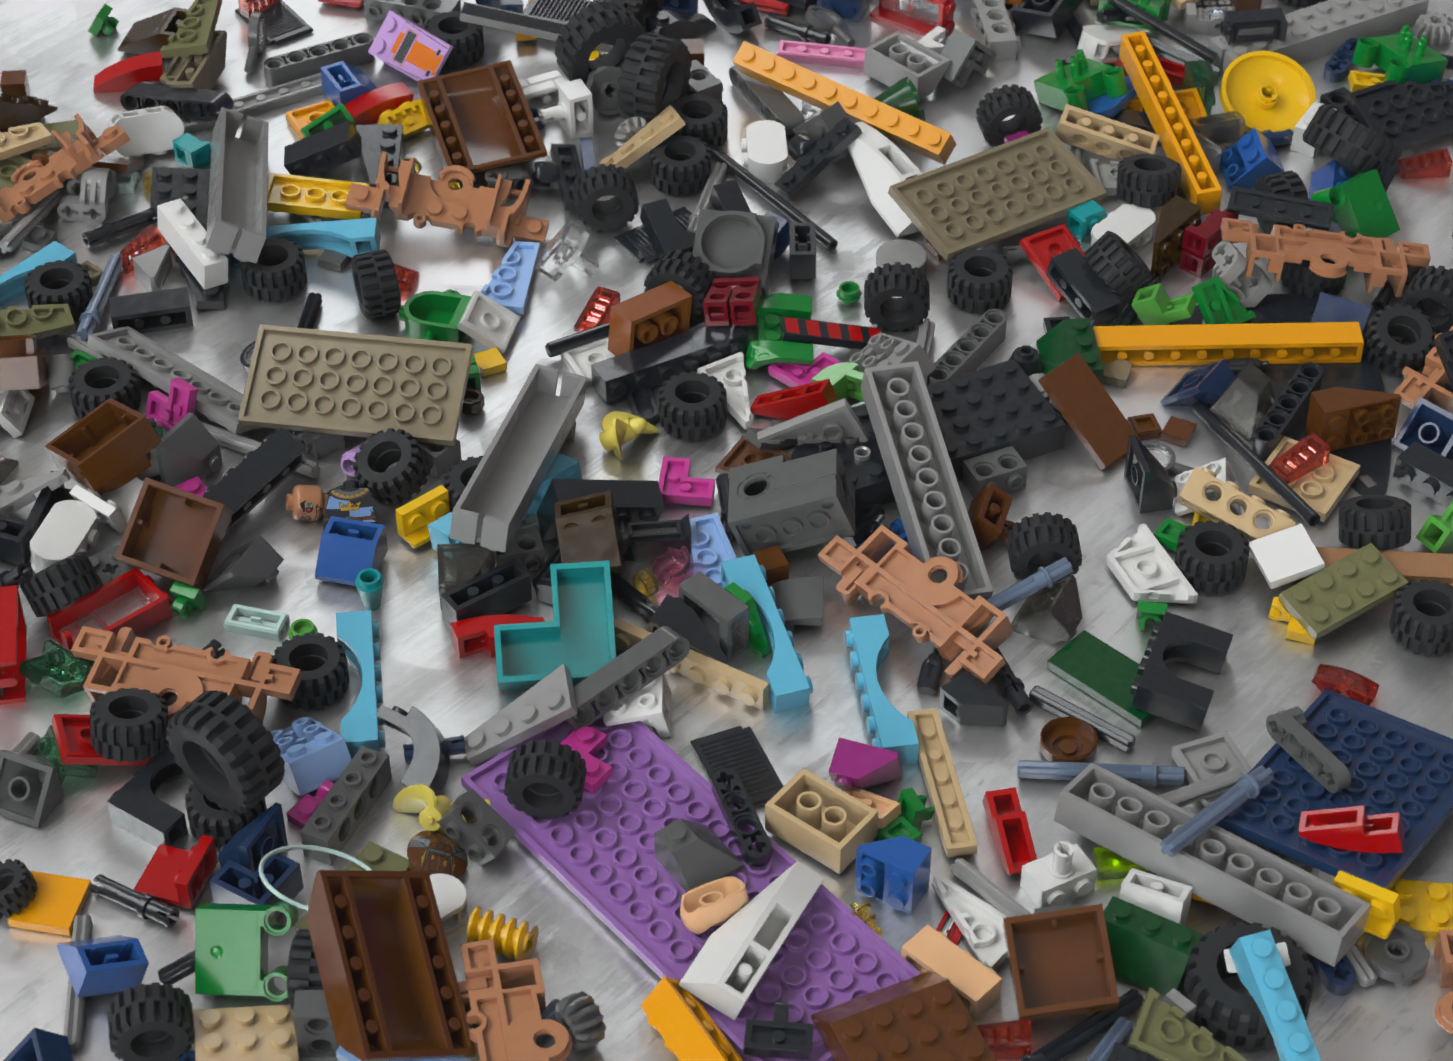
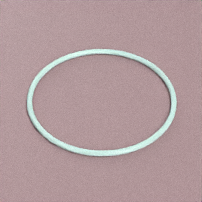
[259,845,373,911]

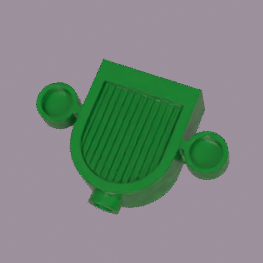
[398,289,471,343]

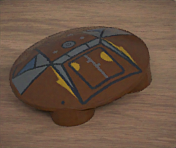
[407,831,468,879]

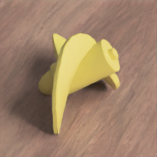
[599,411,659,461]
[393,784,491,833]

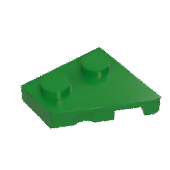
[1191,277,1256,324]
[725,582,771,659]

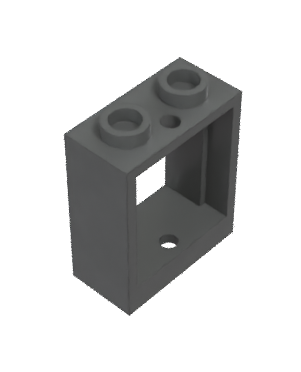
[679,571,749,662]

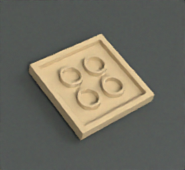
[1247,436,1361,522]
[193,1004,298,1061]

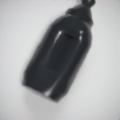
[1225,357,1269,376]
[917,648,944,695]

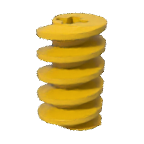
[466,906,539,961]

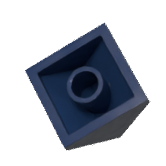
[1311,292,1376,336]
[1392,397,1453,460]

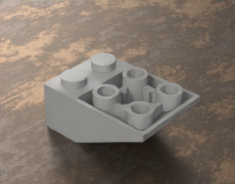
[849,332,936,379]

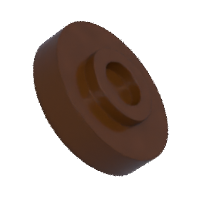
[1039,717,1098,763]

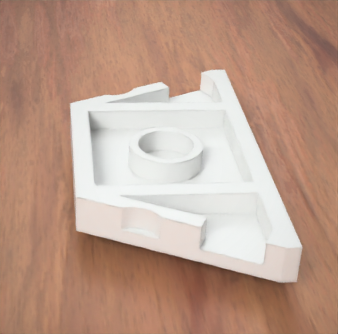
[1106,523,1198,604]

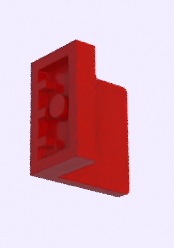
[134,835,218,909]

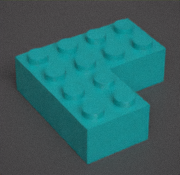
[494,561,616,692]

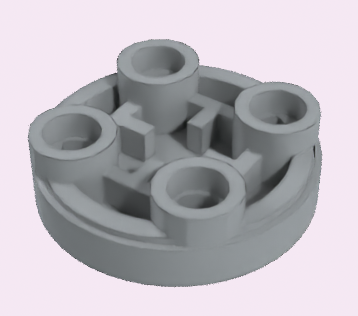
[876,239,927,274]

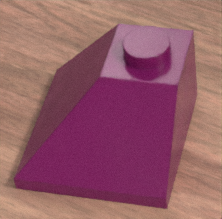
[828,738,903,790]

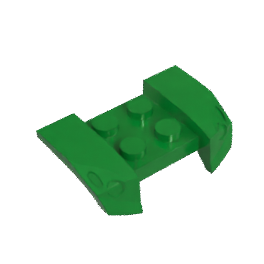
[743,293,813,369]

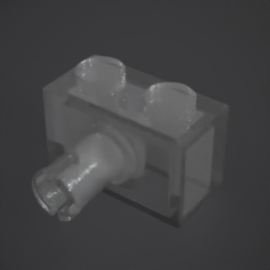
[535,220,599,282]

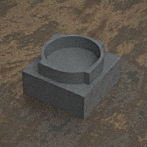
[693,209,778,297]

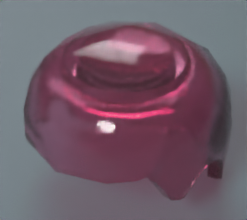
[651,546,695,589]

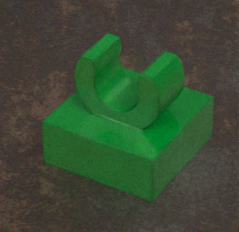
[88,4,119,36]
[169,581,208,619]
[1136,600,1168,632]
[898,788,935,831]

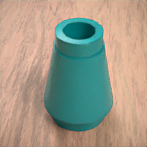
[355,568,384,611]

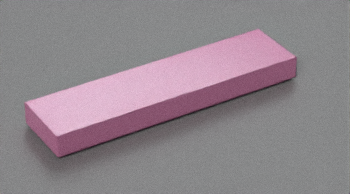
[776,40,865,69]

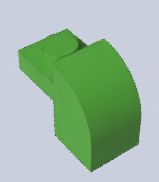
[1131,283,1197,325]
[811,362,865,402]
[1415,501,1453,554]

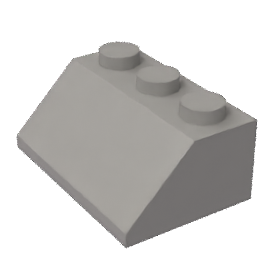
[864,31,950,99]

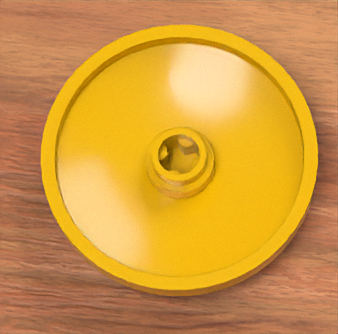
[1219,51,1316,133]

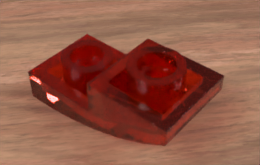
[1311,664,1380,706]

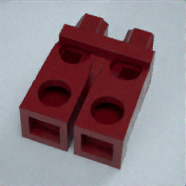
[1179,208,1239,279]
[703,276,763,326]

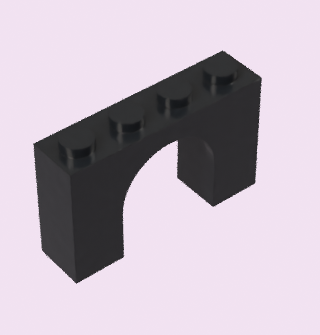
[640,179,751,260]
[1129,611,1233,731]
[107,744,188,848]

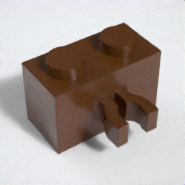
[968,482,1015,552]

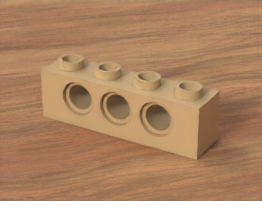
[1055,104,1160,161]
[1176,466,1296,542]

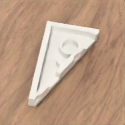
[697,352,751,430]
[932,873,1008,971]

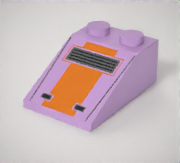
[368,11,453,81]

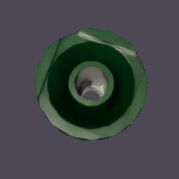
[874,77,925,122]

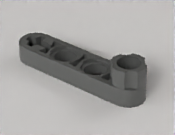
[1266,706,1351,793]

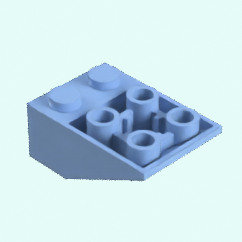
[270,717,351,796]

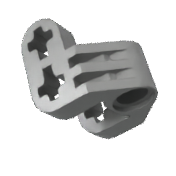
[57,167,117,223]
[1212,240,1272,308]

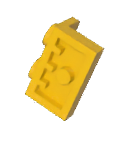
[377,99,429,139]
[395,485,450,548]
[1334,870,1401,939]

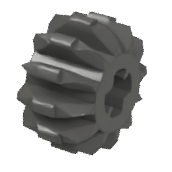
[554,991,606,1051]

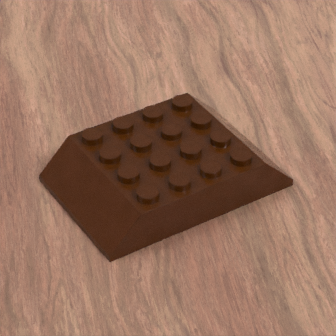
[417,60,548,174]
[306,870,477,1061]
[811,971,997,1061]

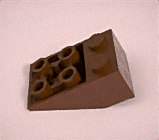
[1305,387,1402,452]

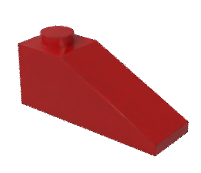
[750,379,838,421]

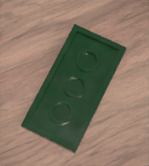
[1047,630,1154,728]

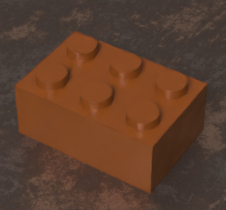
[608,281,692,356]

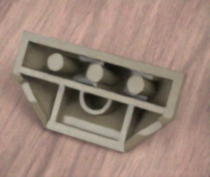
[160,30,227,90]

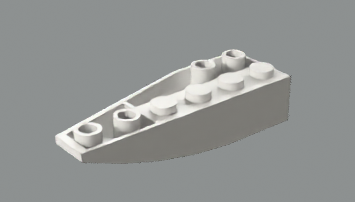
[848,121,922,238]
[679,861,825,1021]

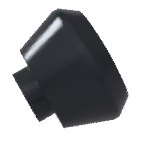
[1009,345,1043,377]

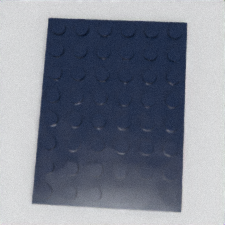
[1215,689,1453,890]

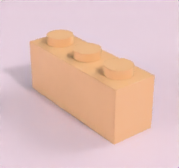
[901,924,1002,1022]

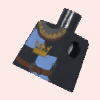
[322,480,377,531]

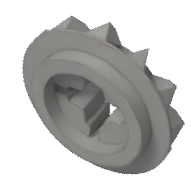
[615,116,649,148]

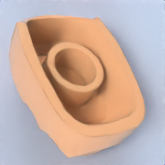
[680,876,749,935]

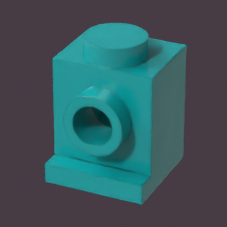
[172,133,211,169]
[1066,200,1107,242]

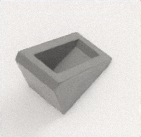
[132,245,173,292]

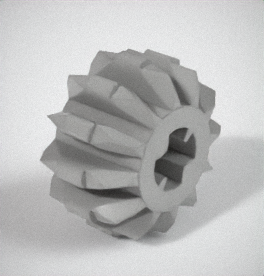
[1413,12,1453,48]

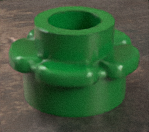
[836,281,862,305]

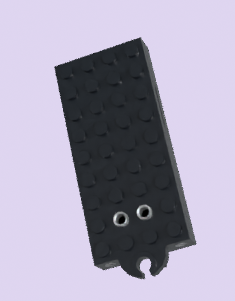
[791,359,1066,509]

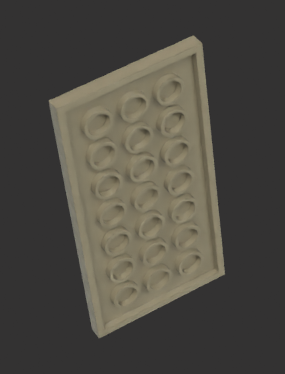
[888,127,1108,261]
[238,324,474,446]

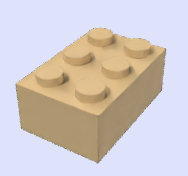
[765,768,878,874]

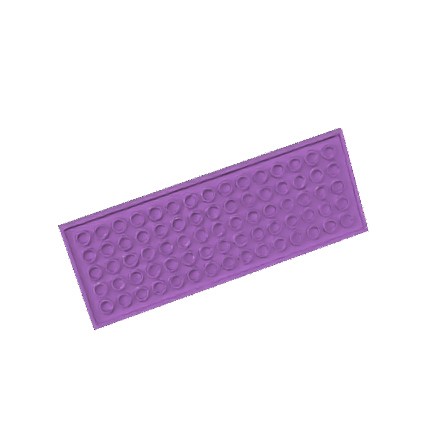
[461,716,921,1061]

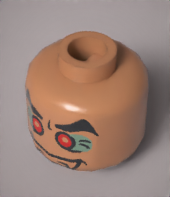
[286,484,328,522]

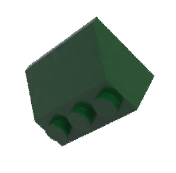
[1036,318,1104,384]
[1104,896,1203,1000]

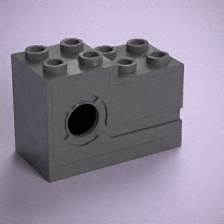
[728,449,855,556]

